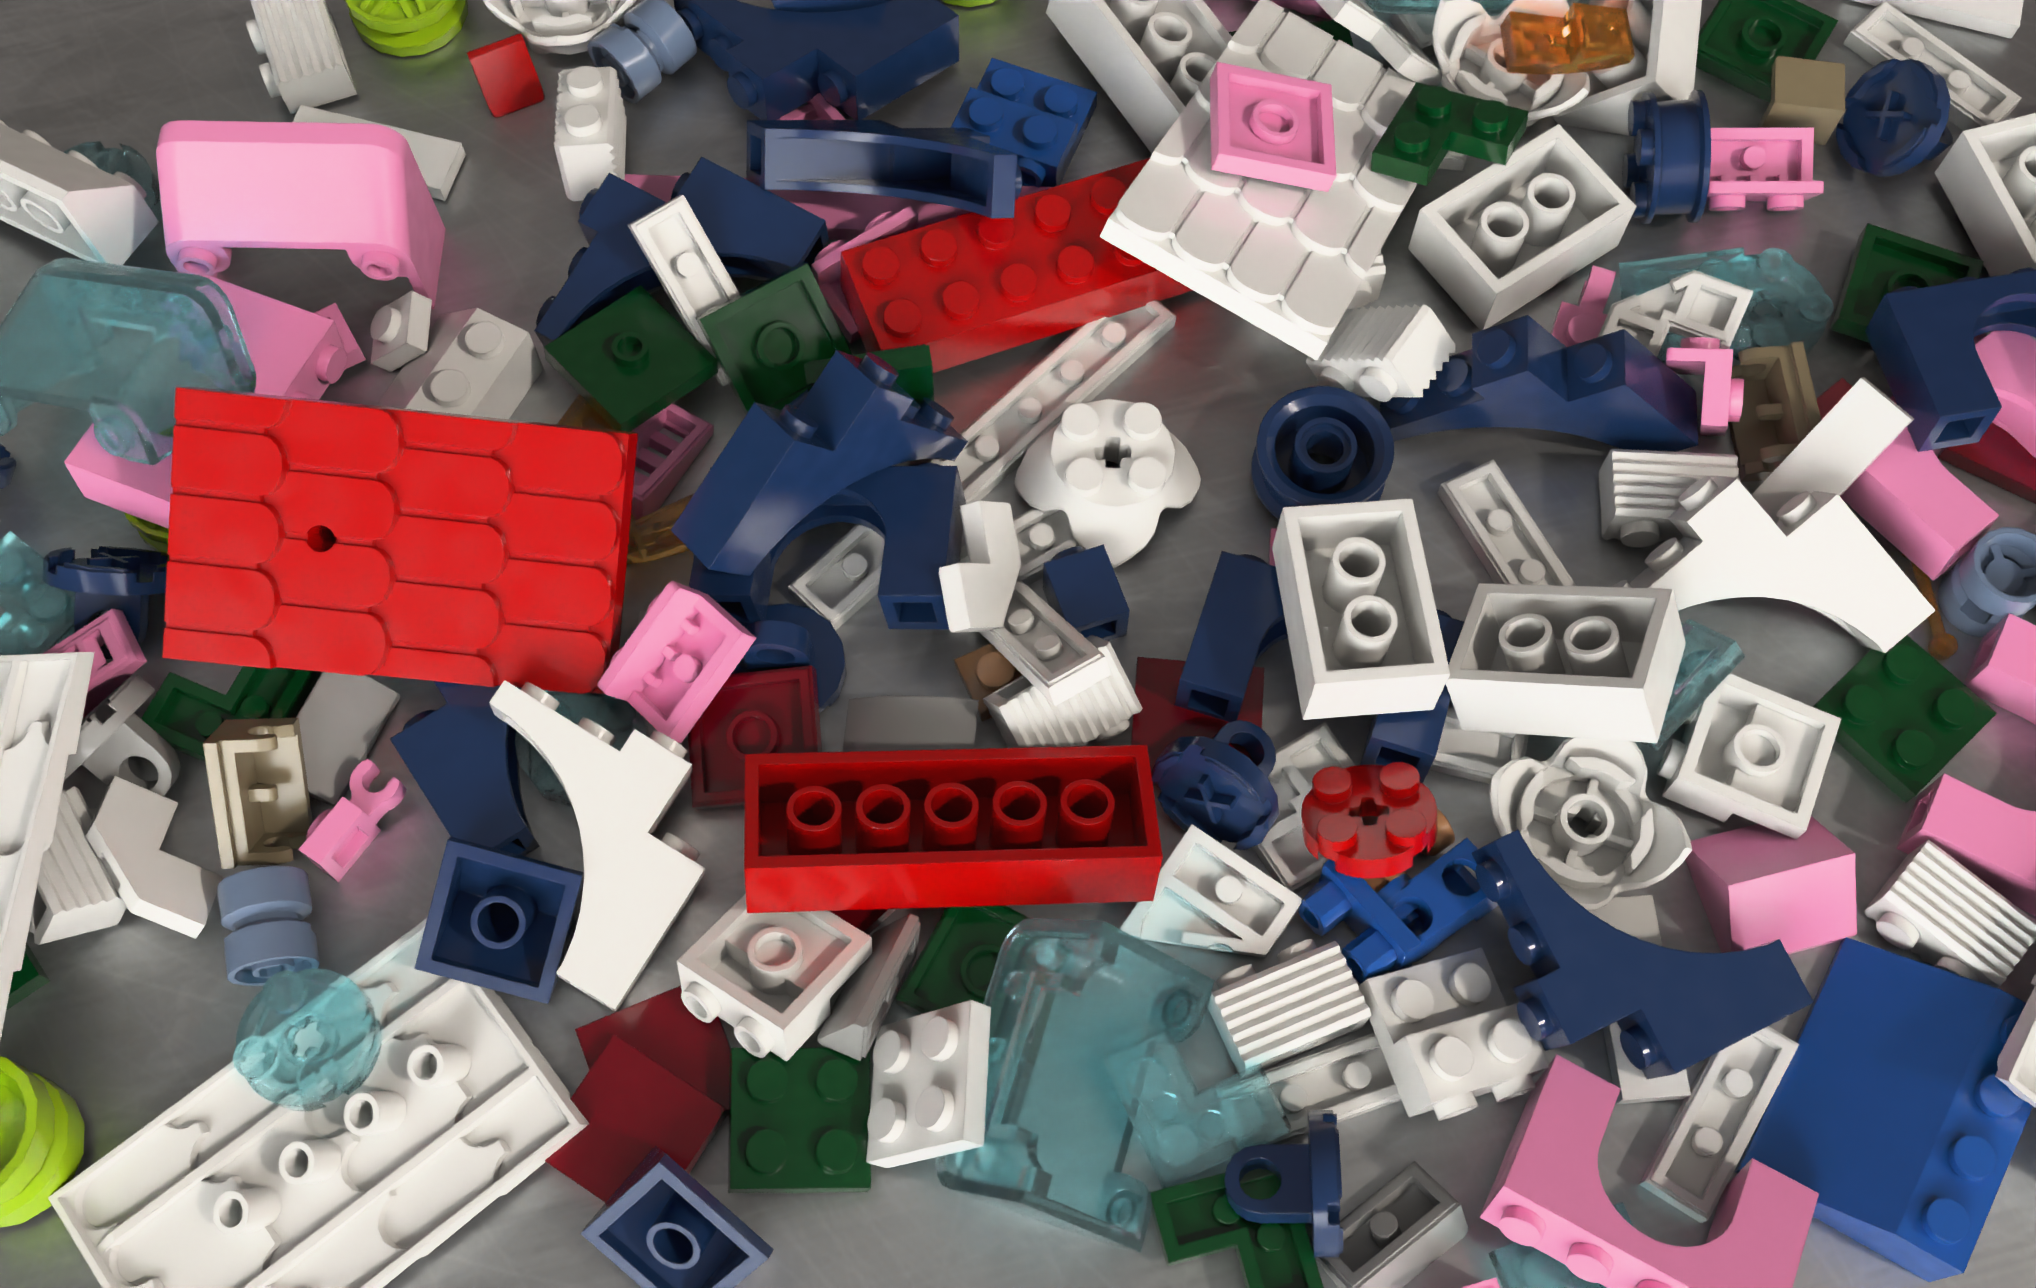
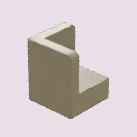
[1758,56,1845,145]

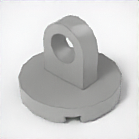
[64,675,181,796]

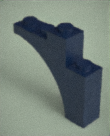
[674,0,959,120]
[746,120,1022,218]
[534,156,830,347]
[1380,315,1698,452]
[671,350,968,577]
[390,681,540,856]
[1472,829,1814,1079]

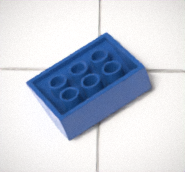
[1735,937,2033,1282]

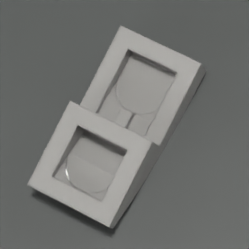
[842,696,979,752]

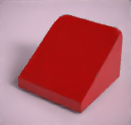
[467,33,545,117]

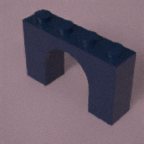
[1865,267,2036,452]
[689,463,966,630]
[1174,551,1464,783]

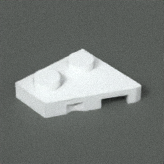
[1119,824,1302,958]

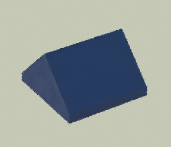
[414,837,584,1004]
[580,1146,774,1288]

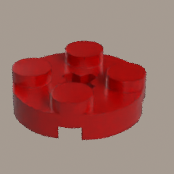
[1301,762,1438,879]

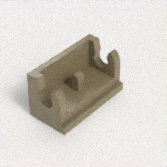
[1728,342,1821,482]
[203,718,313,869]

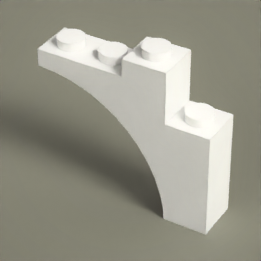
[1611,476,1936,653]
[489,680,705,1012]

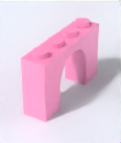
[64,273,348,529]
[1840,331,2036,581]
[1896,613,2036,916]
[1479,1054,1819,1288]

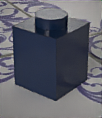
[1043,544,1130,641]

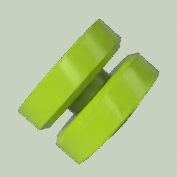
[0,1056,85,1228]

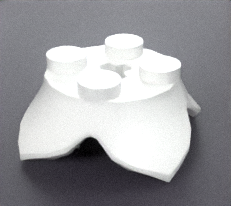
[483,0,637,55]
[1432,0,1590,127]
[1014,399,1201,568]
[1489,737,1692,911]

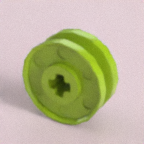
[344,0,468,57]

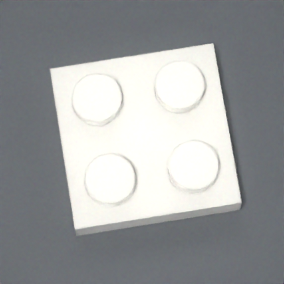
[866,1000,991,1168]

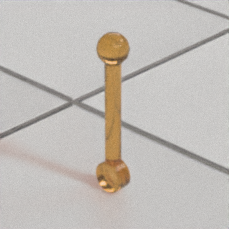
[1901,552,1958,660]

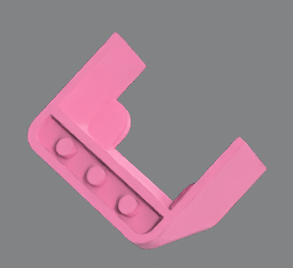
[156,120,446,309]

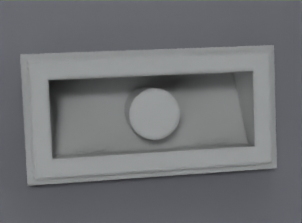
[296,672,401,807]
[817,914,921,1061]
[1311,1161,1469,1288]

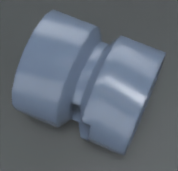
[587,0,697,104]
[1937,527,2036,637]
[217,866,320,986]

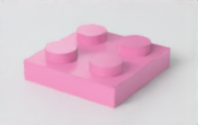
[1210,62,1337,192]

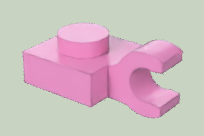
[1550,265,1616,347]
[299,759,407,883]

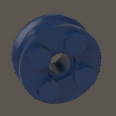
[1622,90,1711,224]
[1251,386,1394,520]

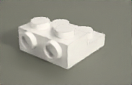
[1656,668,1841,840]
[677,893,872,1062]
[1358,947,1549,1121]

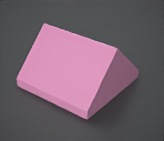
[1685,816,1857,954]

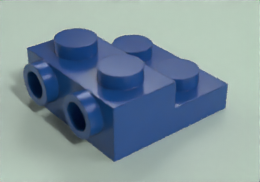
[951,58,1097,188]

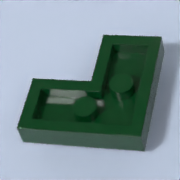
[1371,82,1529,186]
[141,666,322,762]
[1148,1168,1324,1288]

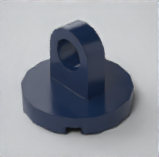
[1836,58,1953,178]
[43,546,169,660]
[731,603,847,713]
[1151,720,1279,850]
[1224,1110,1343,1257]

